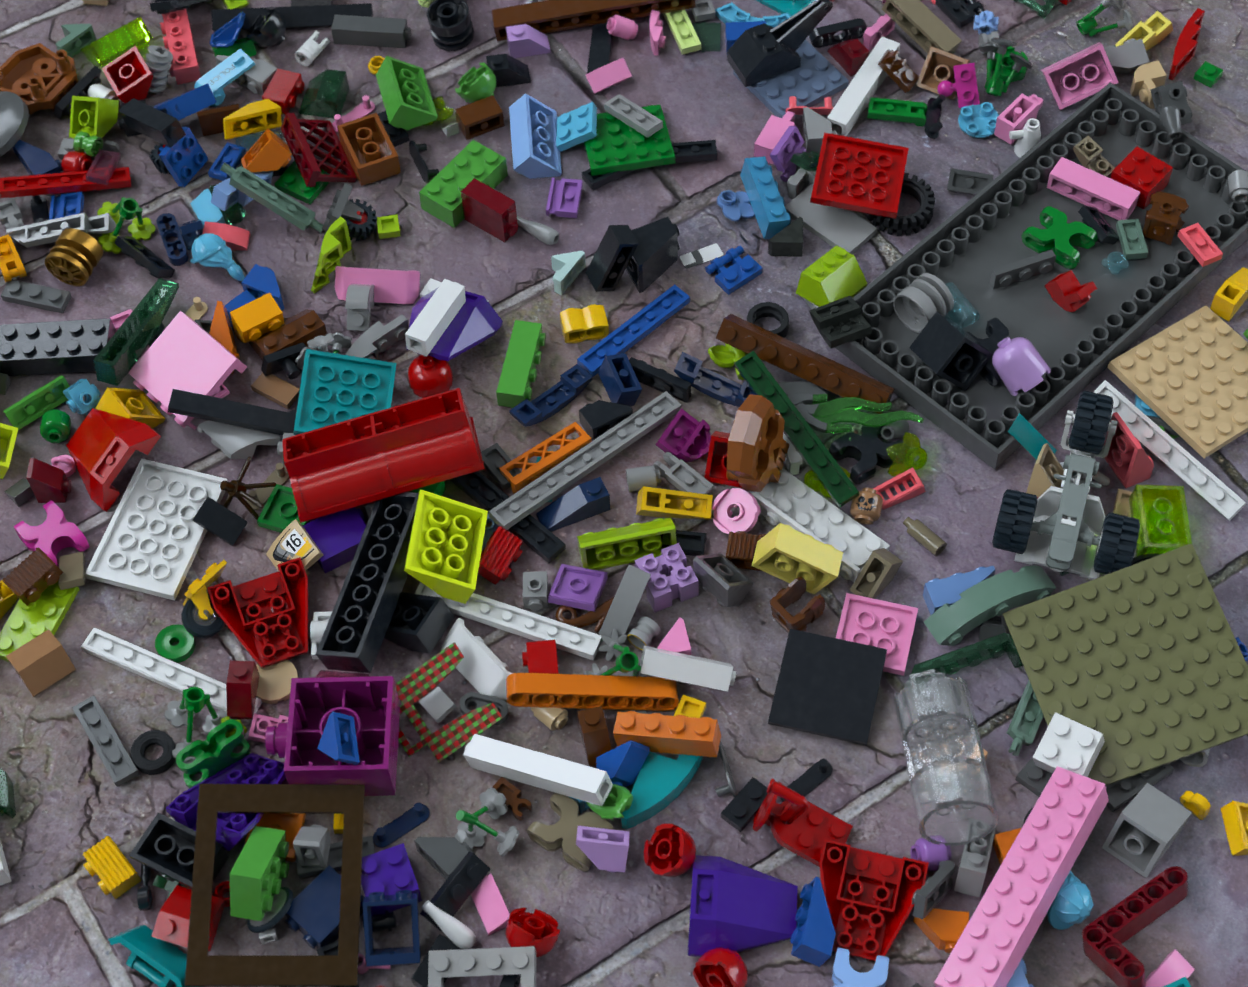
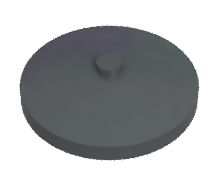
[0,91,29,156]

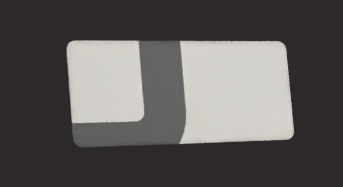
[679,243,724,269]

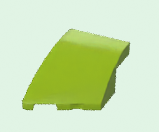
[311,216,352,294]

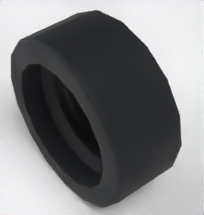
[746,302,789,338]

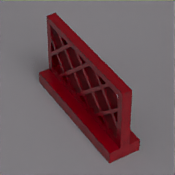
[281,113,357,187]

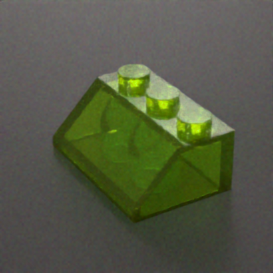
[80,16,153,68]

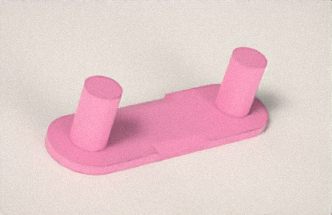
[332,95,375,133]

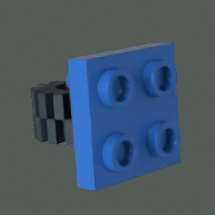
[150,127,208,187]

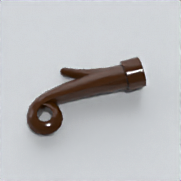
[555,596,615,633]

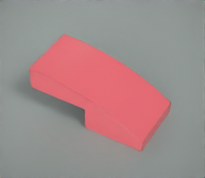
[202,222,250,251]

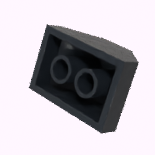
[727,0,833,87]

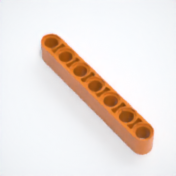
[506,673,679,711]

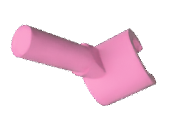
[358,954,391,974]

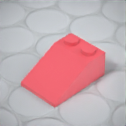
[1104,412,1154,488]

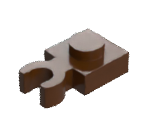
[492,777,532,821]

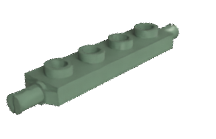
[220,162,323,233]
[1007,680,1043,756]

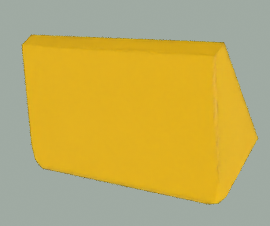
[1221,801,1248,856]

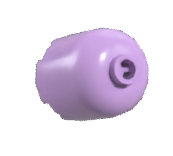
[992,337,1051,396]

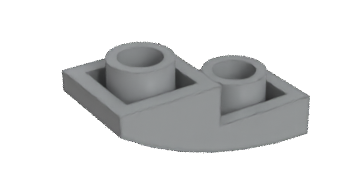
[418,685,457,723]

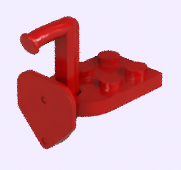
[753,778,853,866]

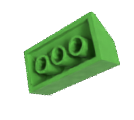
[376,56,438,130]

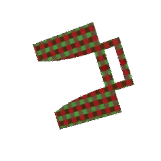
[395,642,503,763]

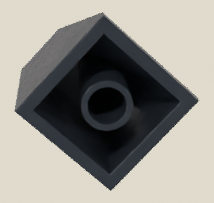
[626,217,680,293]
[909,311,993,391]

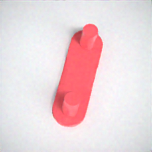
[786,96,834,115]

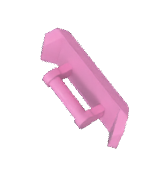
[335,266,420,304]

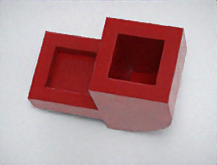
[1044,270,1097,312]

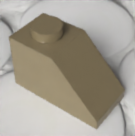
[850,548,903,599]

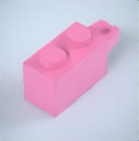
[994,94,1043,145]
[754,110,795,165]

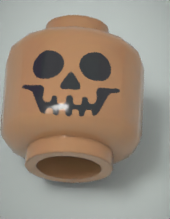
[850,488,883,525]

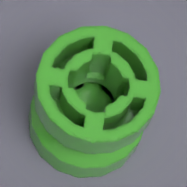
[73,131,103,157]

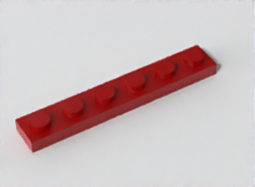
[0,167,131,198]

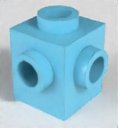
[63,379,101,415]

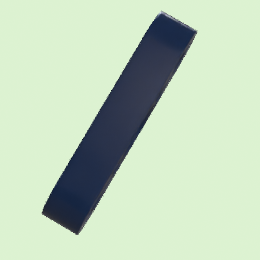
[156,213,189,266]

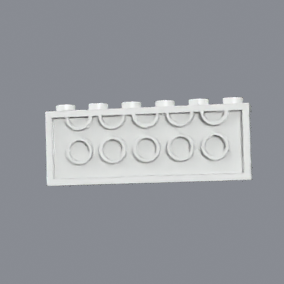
[749,469,890,582]

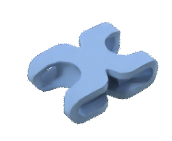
[832,947,889,987]

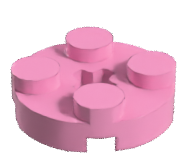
[712,488,761,534]

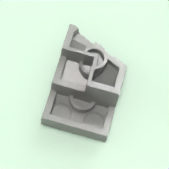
[197,420,281,459]

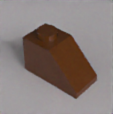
[577,706,612,768]

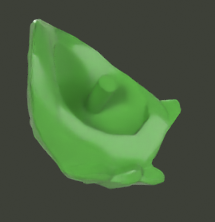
[586,784,633,820]

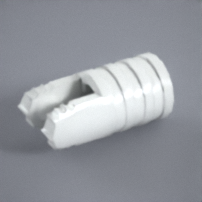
[295,30,330,66]

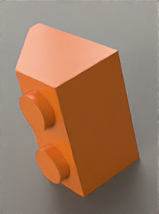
[241,128,292,173]

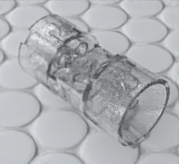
[894,669,998,846]

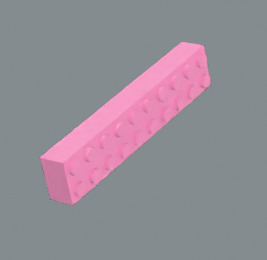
[934,766,1109,987]

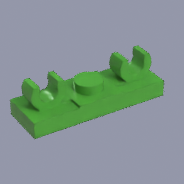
[3,375,70,430]

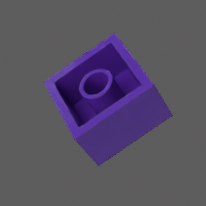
[361,843,422,916]

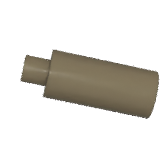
[903,517,947,556]

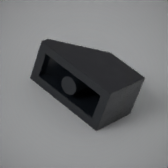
[486,53,531,87]
[579,400,633,441]

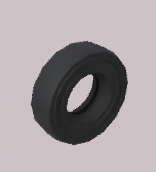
[131,730,176,775]

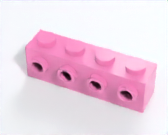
[1047,157,1140,220]

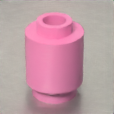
[607,14,638,40]

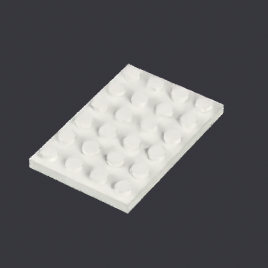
[85,458,228,600]

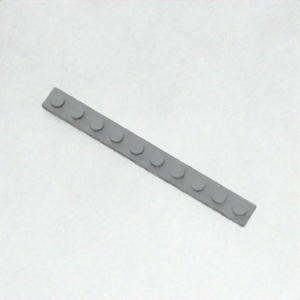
[489,391,681,530]

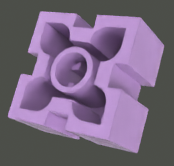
[635,543,699,612]

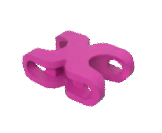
[13,500,90,567]

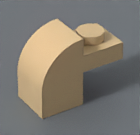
[1130,60,1167,109]

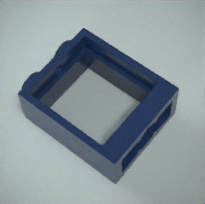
[363,890,421,967]

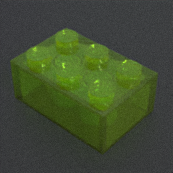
[1129,484,1192,556]

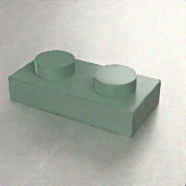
[1116,219,1148,260]

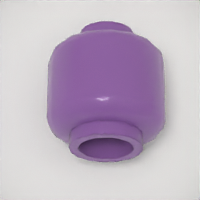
[910,836,951,872]

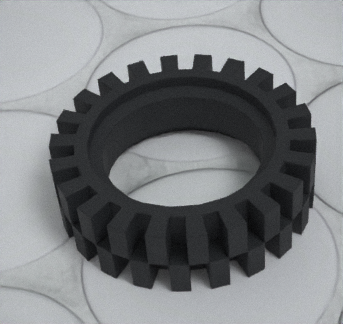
[867,173,935,236]

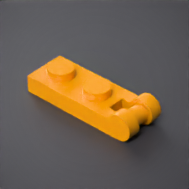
[0,234,27,283]

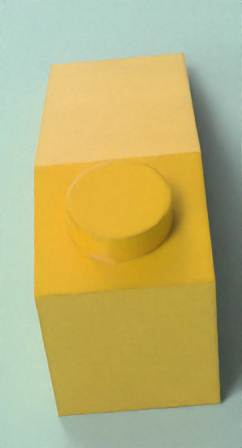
[223,99,282,140]
[636,486,713,519]

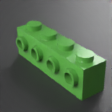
[496,320,546,408]

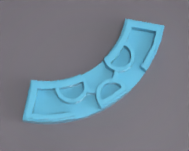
[715,2,791,27]

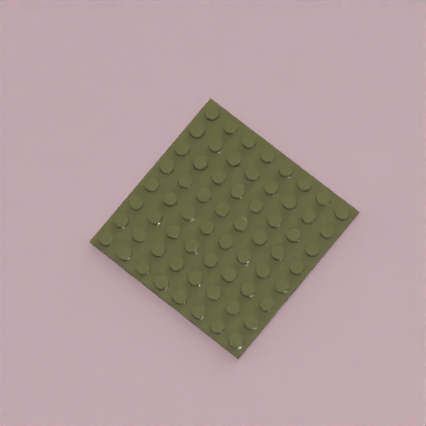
[1002,543,1248,786]

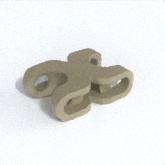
[526,793,614,872]

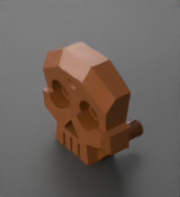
[0,43,78,115]
[726,394,790,492]

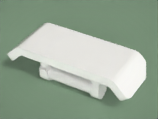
[441,618,513,701]

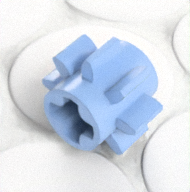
[973,11,999,34]

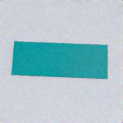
[1008,413,1057,460]

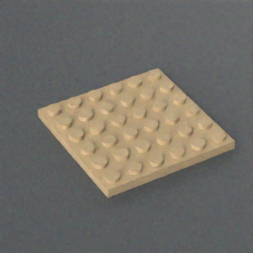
[1107,305,1248,459]

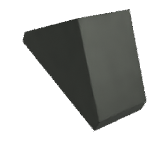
[768,217,803,257]

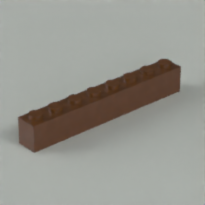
[716,314,895,415]

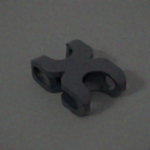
[967,318,1009,386]
[829,417,909,485]

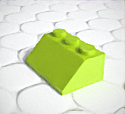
[796,246,868,307]

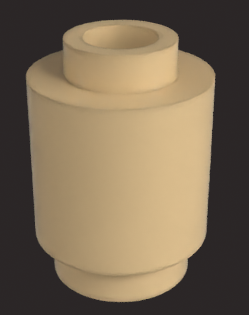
[531,707,568,731]

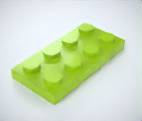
[0,580,79,662]

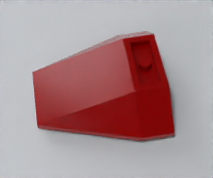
[66,408,161,512]
[207,557,308,668]
[819,839,929,961]

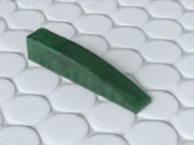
[93,278,179,386]

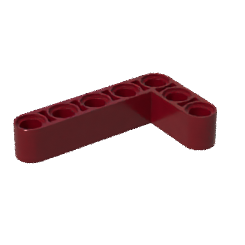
[1082,866,1188,987]

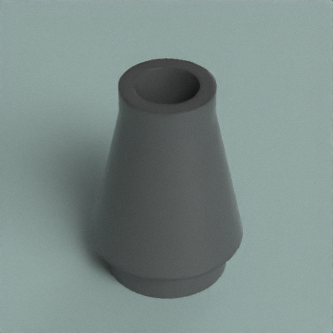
[1159,106,1182,139]
[881,416,909,440]

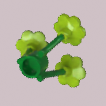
[97,197,156,254]

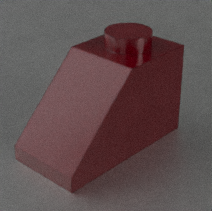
[828,39,869,77]
[26,458,71,503]
[226,661,260,720]

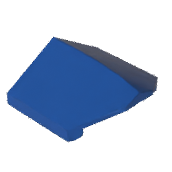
[209,12,245,47]

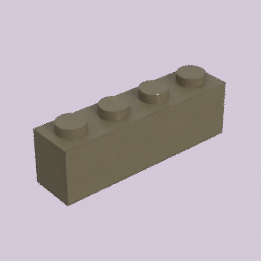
[882,0,962,54]

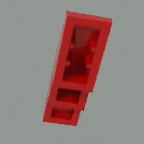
[1168,8,1205,80]

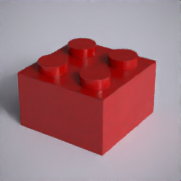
[1110,146,1173,210]

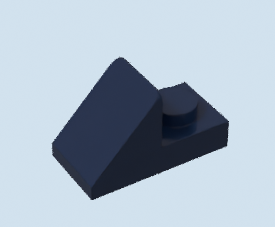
[178,219,203,250]

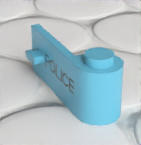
[194,48,255,107]

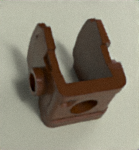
[1143,191,1189,246]
[770,576,825,634]

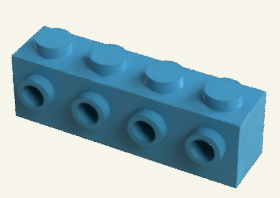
[740,156,791,239]

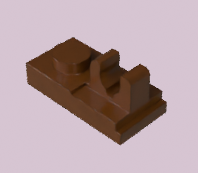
[878,49,919,93]

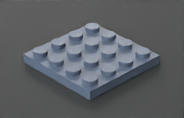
[733,39,849,118]

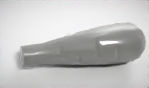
[517,216,559,245]

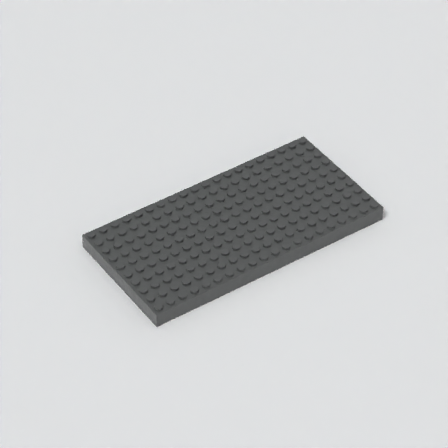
[835,82,1248,470]

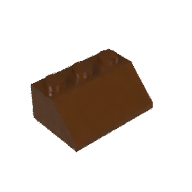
[249,309,327,361]

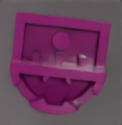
[655,408,711,462]

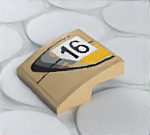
[266,519,323,576]

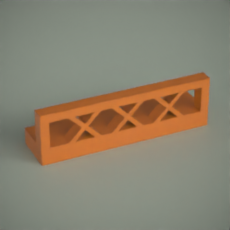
[499,422,592,495]

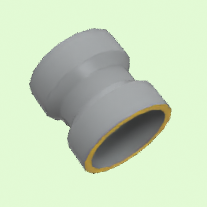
[627,616,661,650]

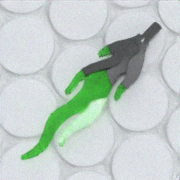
[788,393,924,433]

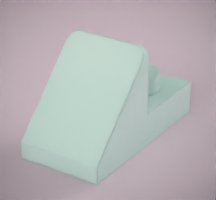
[551,251,586,295]

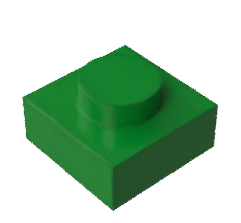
[1193,61,1223,88]

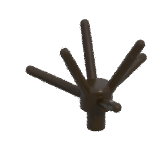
[220,456,276,520]

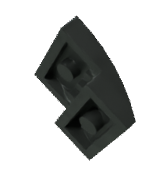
[810,296,872,348]

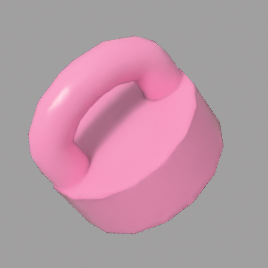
[51,455,76,477]

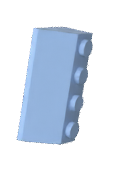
[509,93,562,179]

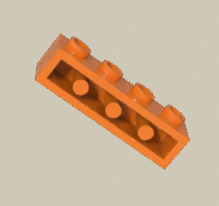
[613,711,721,757]

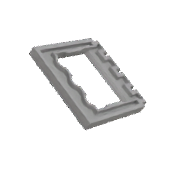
[428,946,536,987]

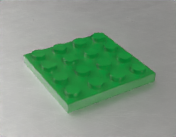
[584,104,675,176]

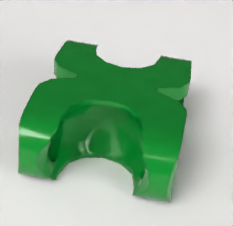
[1021,206,1098,269]
[176,719,251,789]

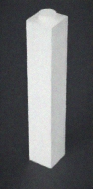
[827,37,900,136]
[463,734,613,806]

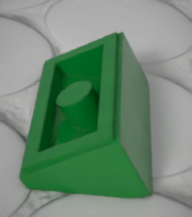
[212,37,256,57]

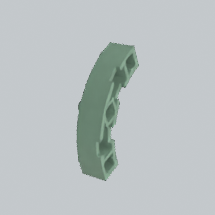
[924,565,1057,646]

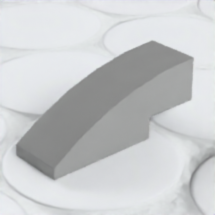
[599,565,651,638]

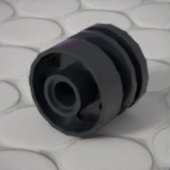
[427,0,474,51]

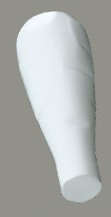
[422,900,476,949]

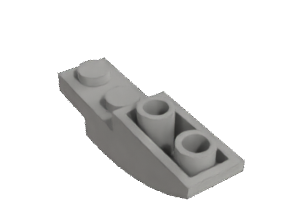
[346,314,409,360]

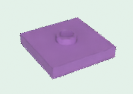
[548,564,608,612]

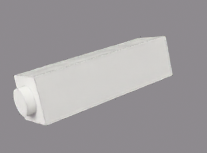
[405,279,466,357]
[639,646,736,692]

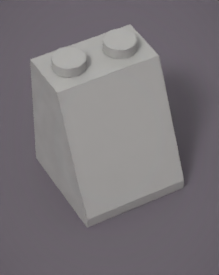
[1102,783,1192,878]

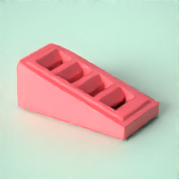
[873,467,926,509]

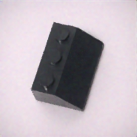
[129,812,229,889]

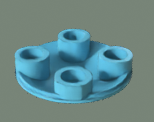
[958,102,999,138]

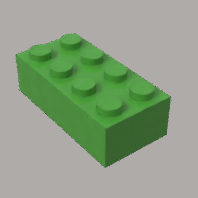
[419,140,508,228]

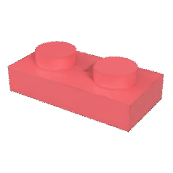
[1178,223,1223,267]

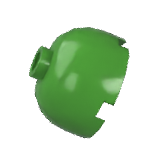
[455,63,497,103]

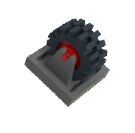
[322,183,377,241]

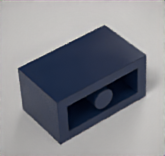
[598,353,642,406]

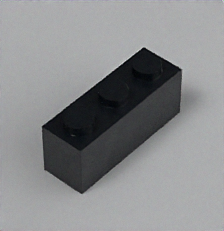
[586,225,639,292]

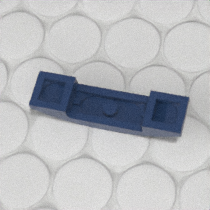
[674,352,755,407]
[509,364,593,427]

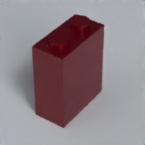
[461,178,518,243]

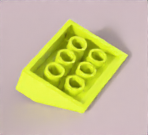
[404,489,488,604]

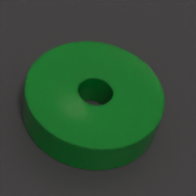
[155,624,196,663]

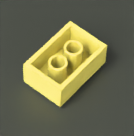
[752,523,843,594]

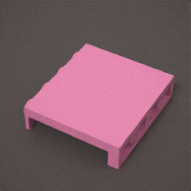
[129,311,247,430]

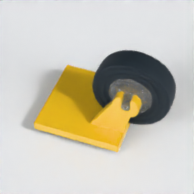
[181,560,227,638]

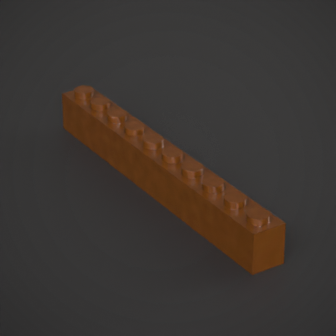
[492,0,696,41]

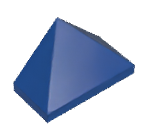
[317,712,360,765]

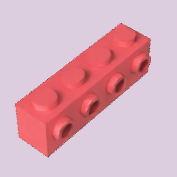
[160,9,201,85]

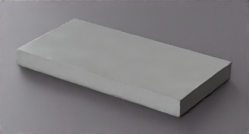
[785,184,877,254]

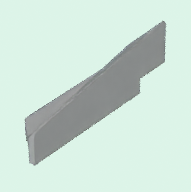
[6,212,117,248]

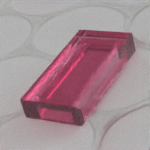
[86,150,121,185]

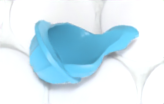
[190,233,245,281]
[1048,870,1094,930]

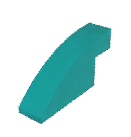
[621,752,704,829]

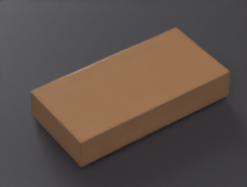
[251,372,300,409]

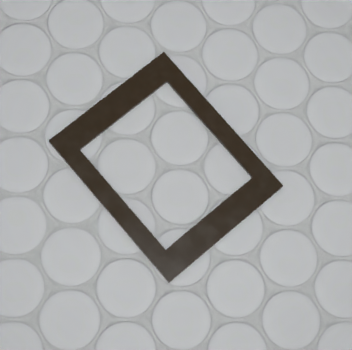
[185,784,365,986]

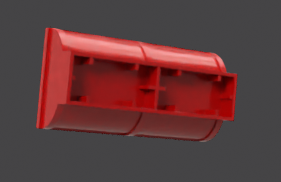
[282,388,485,523]

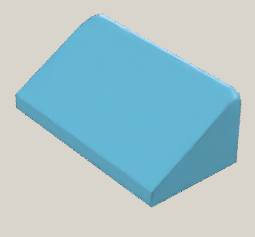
[190,188,226,229]

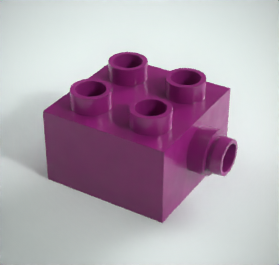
[265,676,400,796]

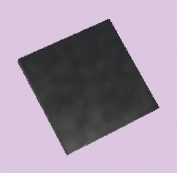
[768,629,887,746]

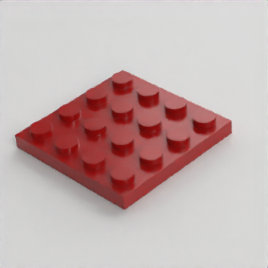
[810,132,909,219]

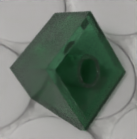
[299,69,349,118]

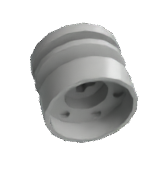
[893,273,954,333]

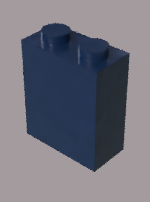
[285,865,364,949]

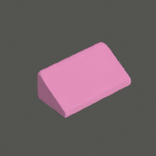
[471,874,510,935]

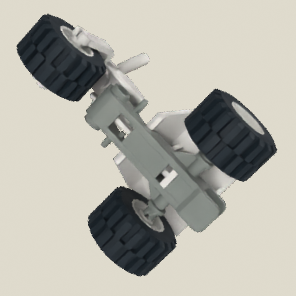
[992,390,1140,580]

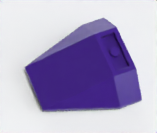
[406,288,503,361]
[166,753,286,851]
[688,855,798,957]

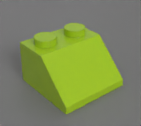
[69,96,119,138]

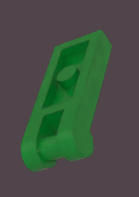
[868,97,928,126]

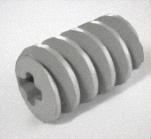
[145,45,173,93]

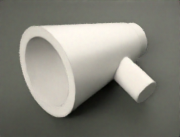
[1009,118,1041,158]

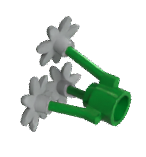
[584,629,646,677]

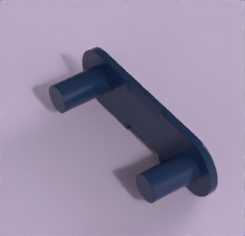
[373,802,430,848]

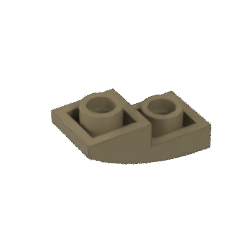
[1073,135,1115,178]

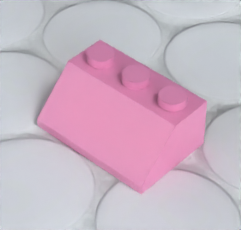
[1041,42,1119,110]

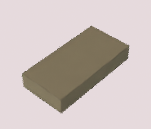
[58,552,85,590]

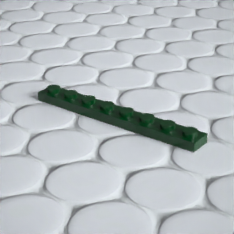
[734,350,859,508]

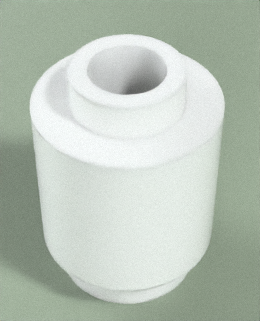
[87,84,118,100]

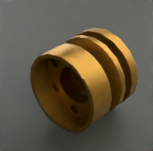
[44,228,103,286]

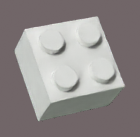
[1033,712,1105,777]

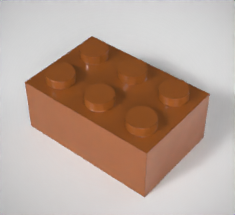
[337,113,401,186]

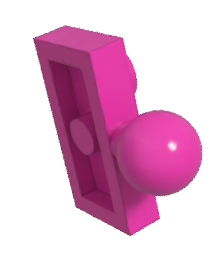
[937,63,980,108]

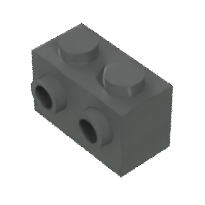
[1150,81,1192,126]

